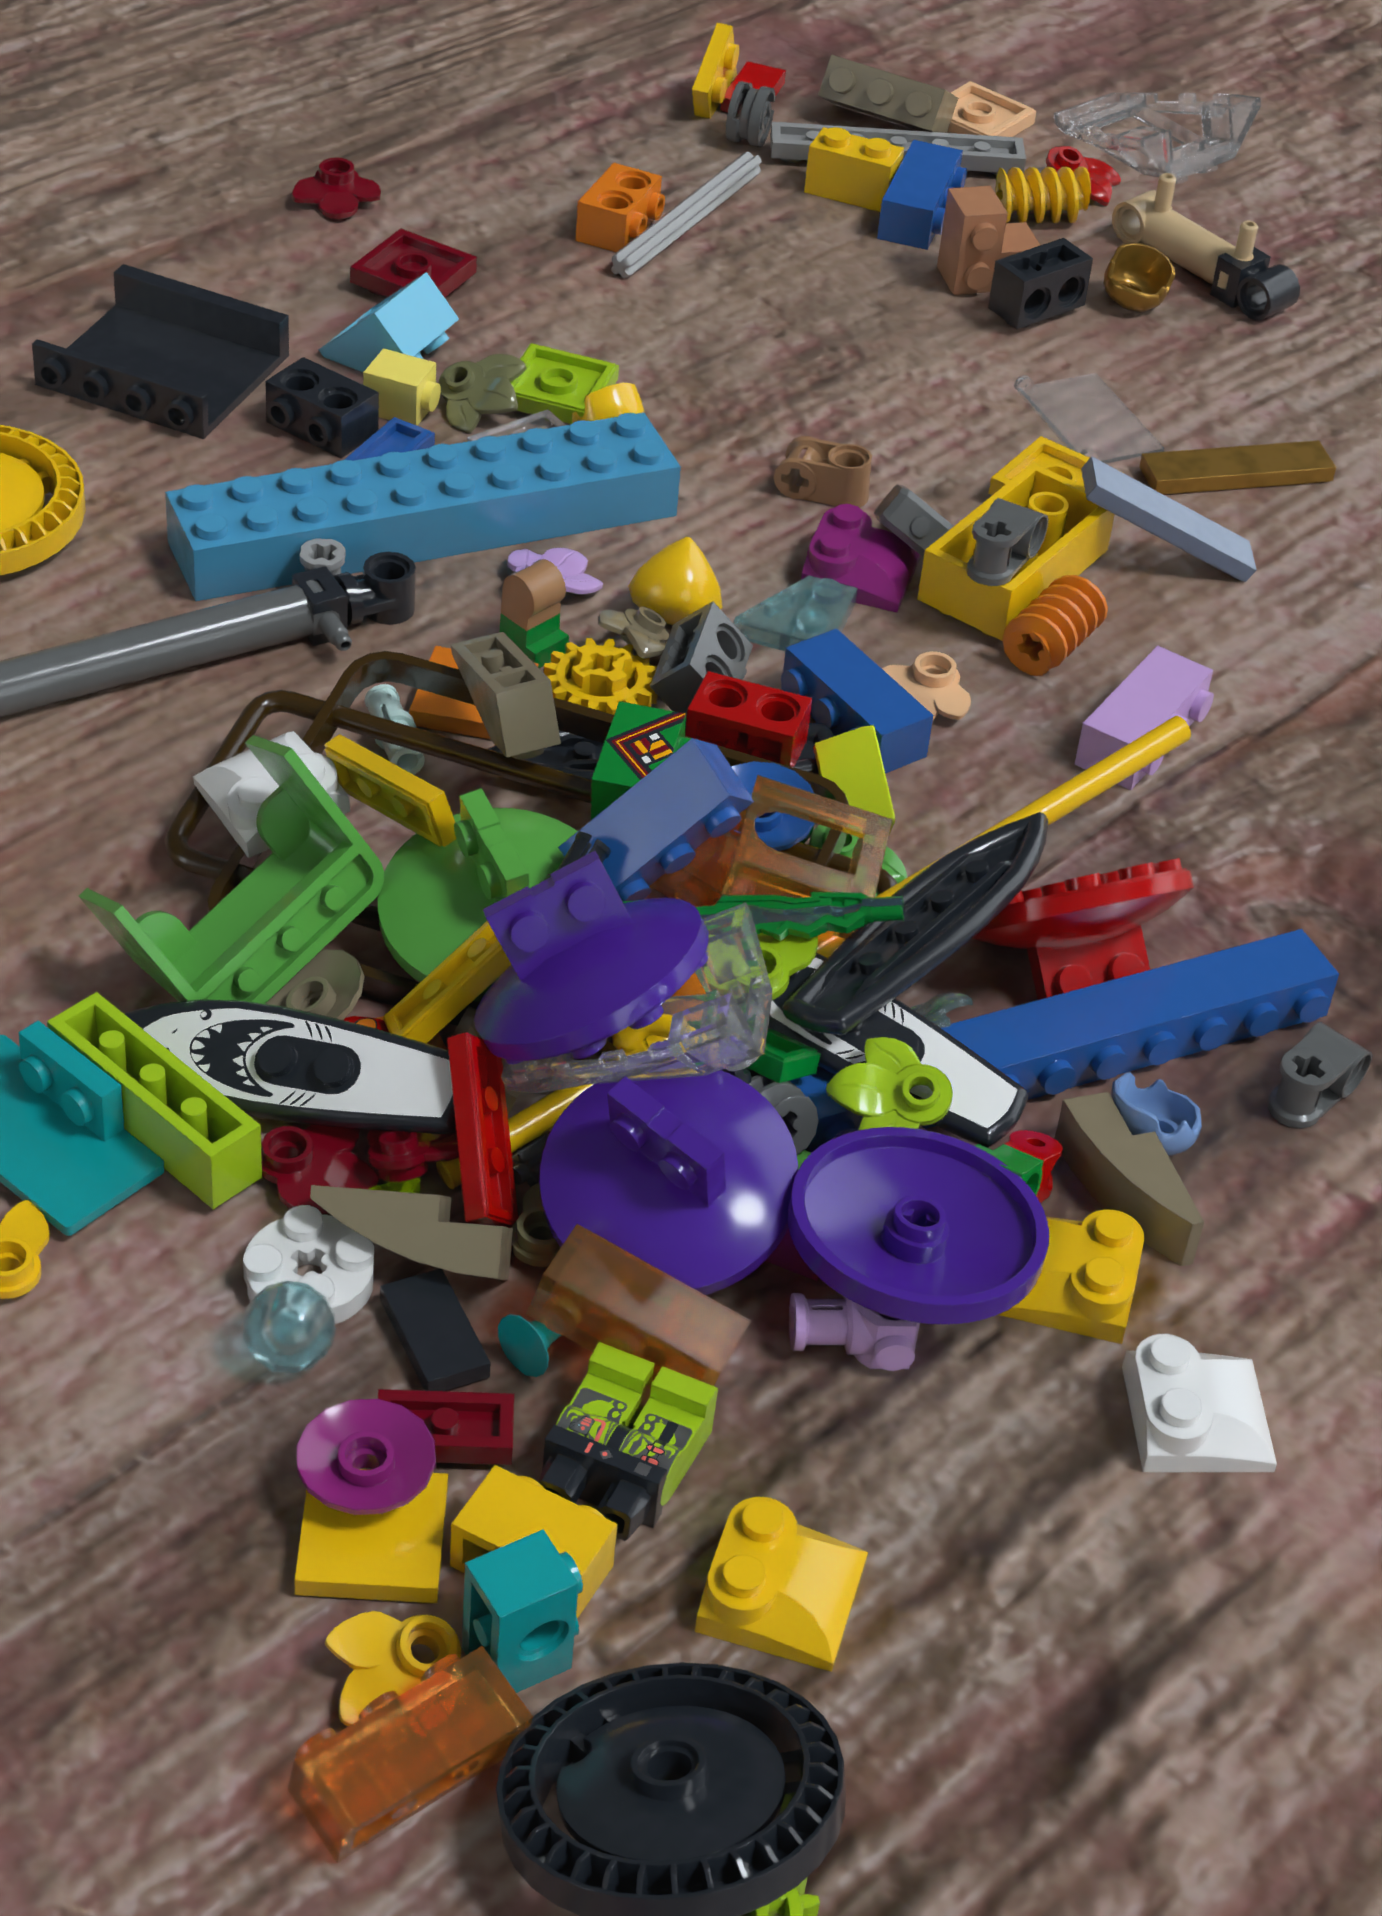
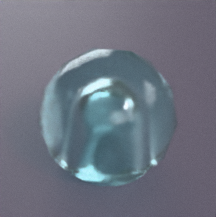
[243,1280,336,1374]

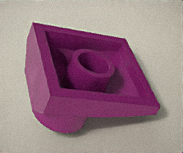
[800,504,921,613]

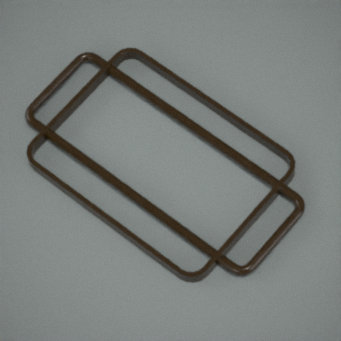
[165,651,897,1068]

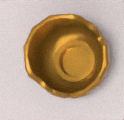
[1103,243,1175,312]

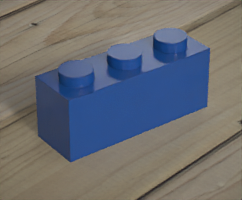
[877,140,967,250]
[781,628,934,774]
[558,738,754,901]

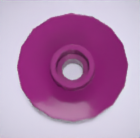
[297,1399,436,1515]

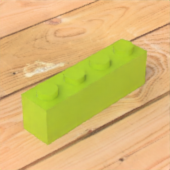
[47,992,262,1209]

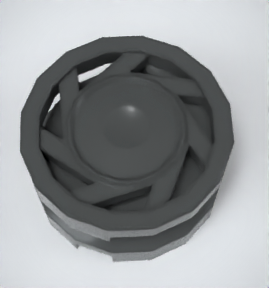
[726,81,775,147]

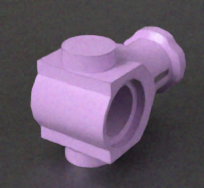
[789,1293,920,1371]

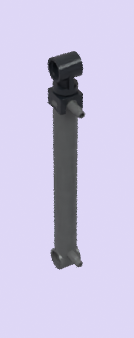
[0,551,416,717]

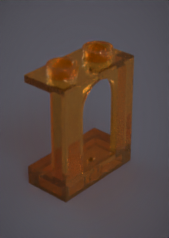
[716,775,893,939]

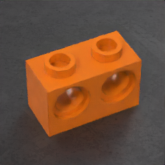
[575,163,665,253]

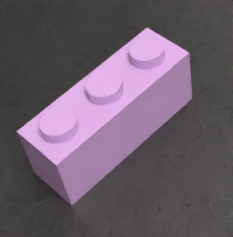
[1074,645,1214,790]

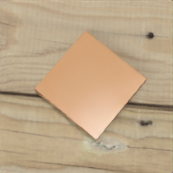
[947,81,1036,137]

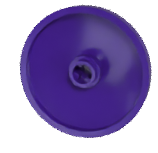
[788,1127,1049,1325]

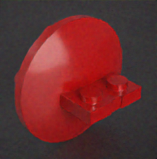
[972,858,1194,1000]

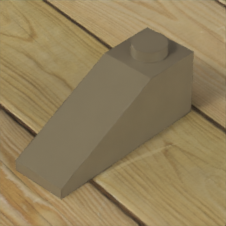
[450,632,561,759]

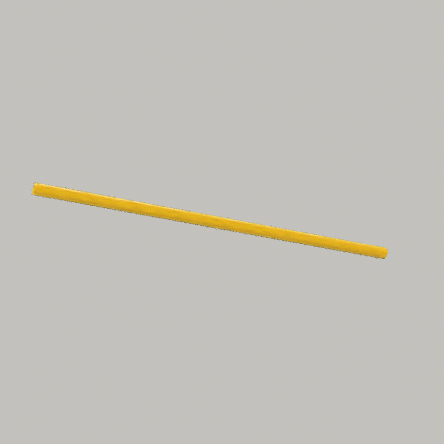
[436,716,1191,1189]

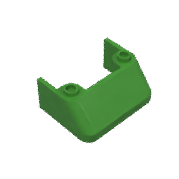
[79,735,384,1004]

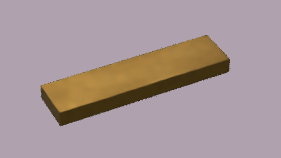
[1139,440,1337,495]

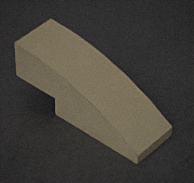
[1055,1092,1204,1266]
[310,1185,513,1280]

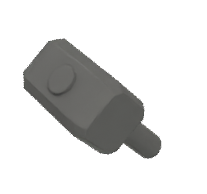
[874,484,954,558]

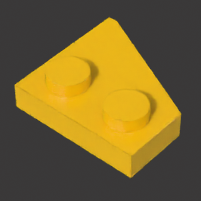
[692,23,739,119]

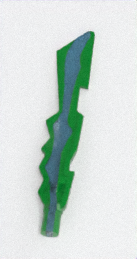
[622,892,904,943]

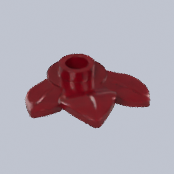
[292,157,381,220]
[261,1125,379,1215]
[367,1128,459,1182]

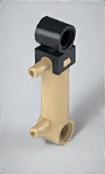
[1112,173,1300,321]

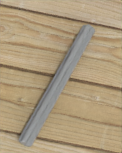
[611,152,762,278]

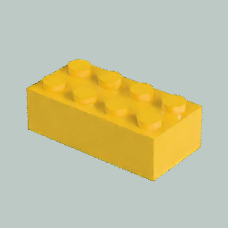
[917,463,1115,641]

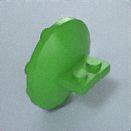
[377,788,577,1002]

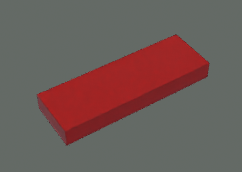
[447,1032,519,1228]

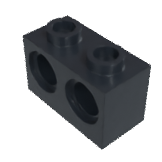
[988,238,1093,329]
[265,357,379,458]

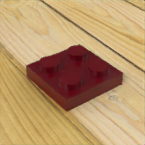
[350,228,477,298]

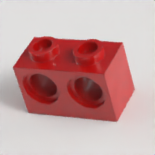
[685,671,812,767]

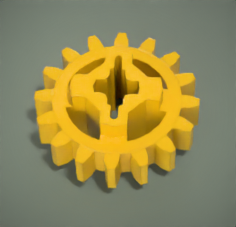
[544,638,658,715]

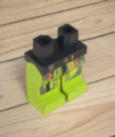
[539,1342,718,1541]

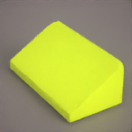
[813,725,895,840]

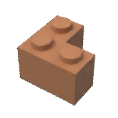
[937,186,1040,295]

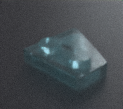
[733,576,858,651]

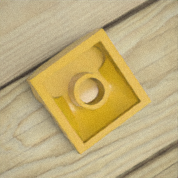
[998,1209,1144,1344]
[695,1497,868,1672]

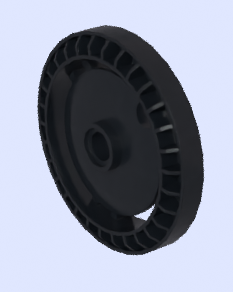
[496,1662,846,1916]

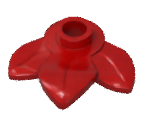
[1046,146,1121,206]

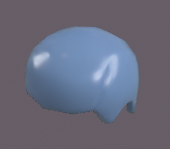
[1111,1072,1202,1156]

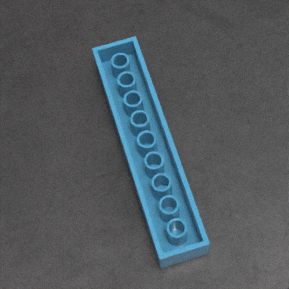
[165,412,681,601]

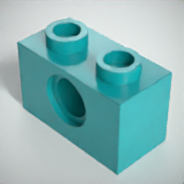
[462,1529,583,1703]

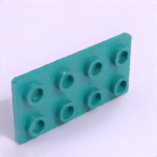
[0,1020,164,1236]

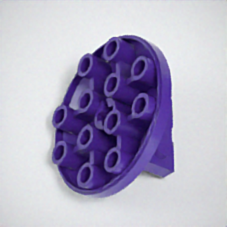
[474,851,709,1065]
[540,1061,798,1300]

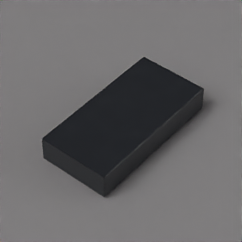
[380,1268,491,1391]

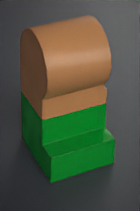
[499,559,569,668]

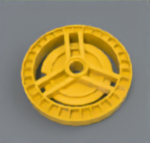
[0,425,86,576]

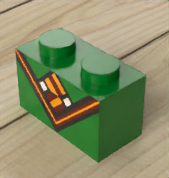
[591,701,692,820]

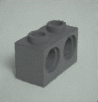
[650,601,753,718]

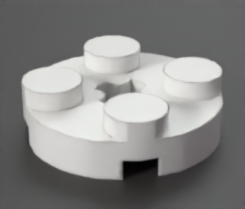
[243,1205,374,1329]

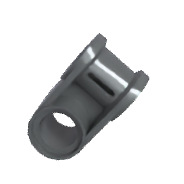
[966,498,1048,586]
[1268,1022,1373,1129]

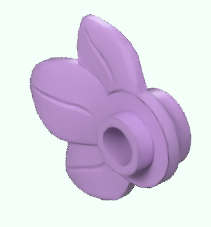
[507,548,603,594]

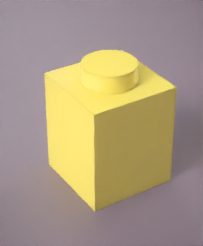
[363,348,441,426]

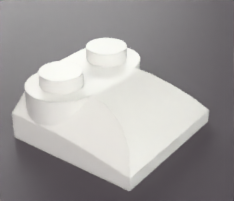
[193,731,350,858]
[1122,1334,1277,1472]

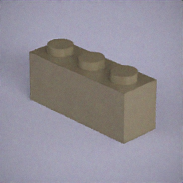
[818,54,958,133]

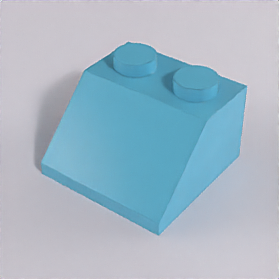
[318,272,459,372]

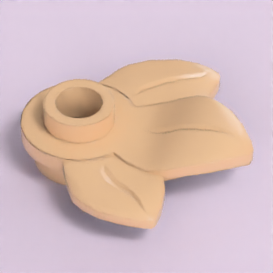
[882,651,971,720]

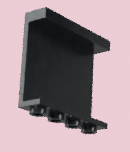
[32,264,289,439]

